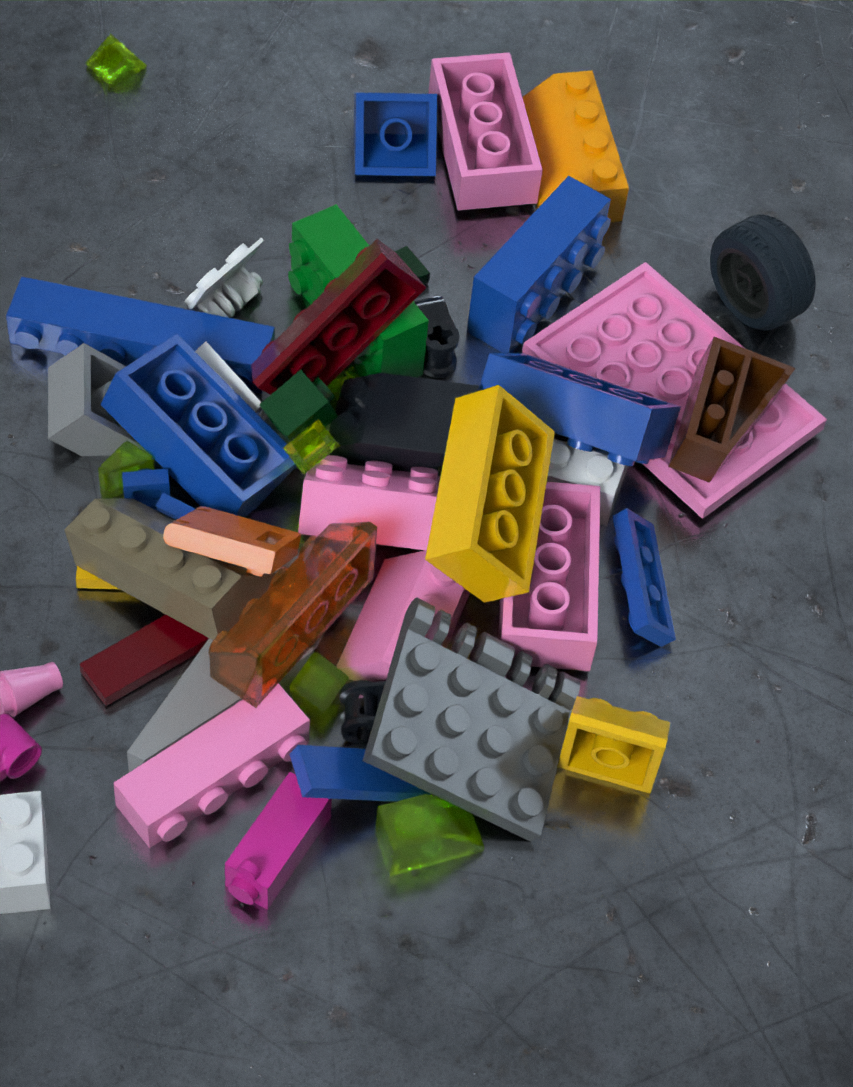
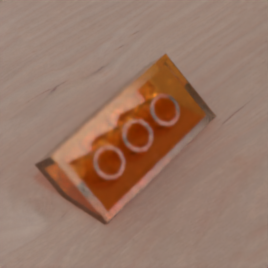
[208,522,377,708]

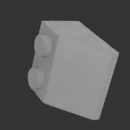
[48,343,148,457]

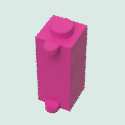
[225,772,332,910]

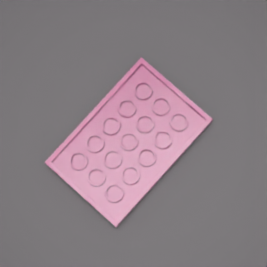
[522,262,827,519]

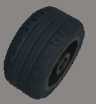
[710,214,816,331]

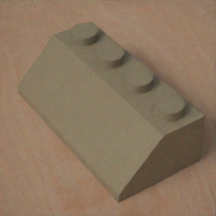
[64,498,279,644]

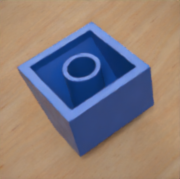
[353,92,437,176]

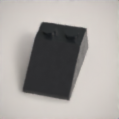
[323,373,482,472]

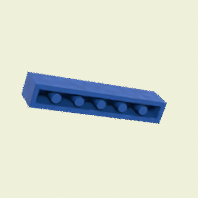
[6,277,275,394]

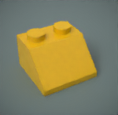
[557,696,670,794]

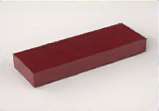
[79,615,209,706]

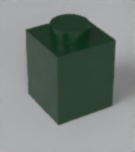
[259,370,338,451]

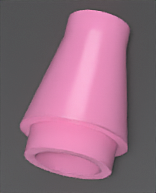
[0,662,63,717]

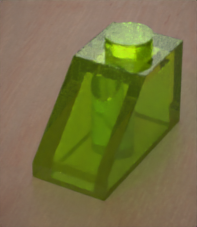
[375,794,484,876]

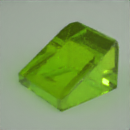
[85,33,147,88]
[283,419,340,475]
[98,440,154,499]

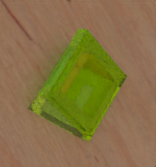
[289,652,349,718]

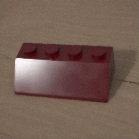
[251,239,426,395]

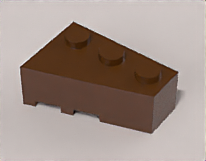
[668,337,796,483]

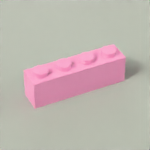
[113,679,310,848]

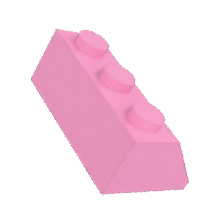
[335,550,470,682]

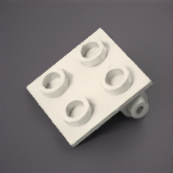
[184,238,264,318]

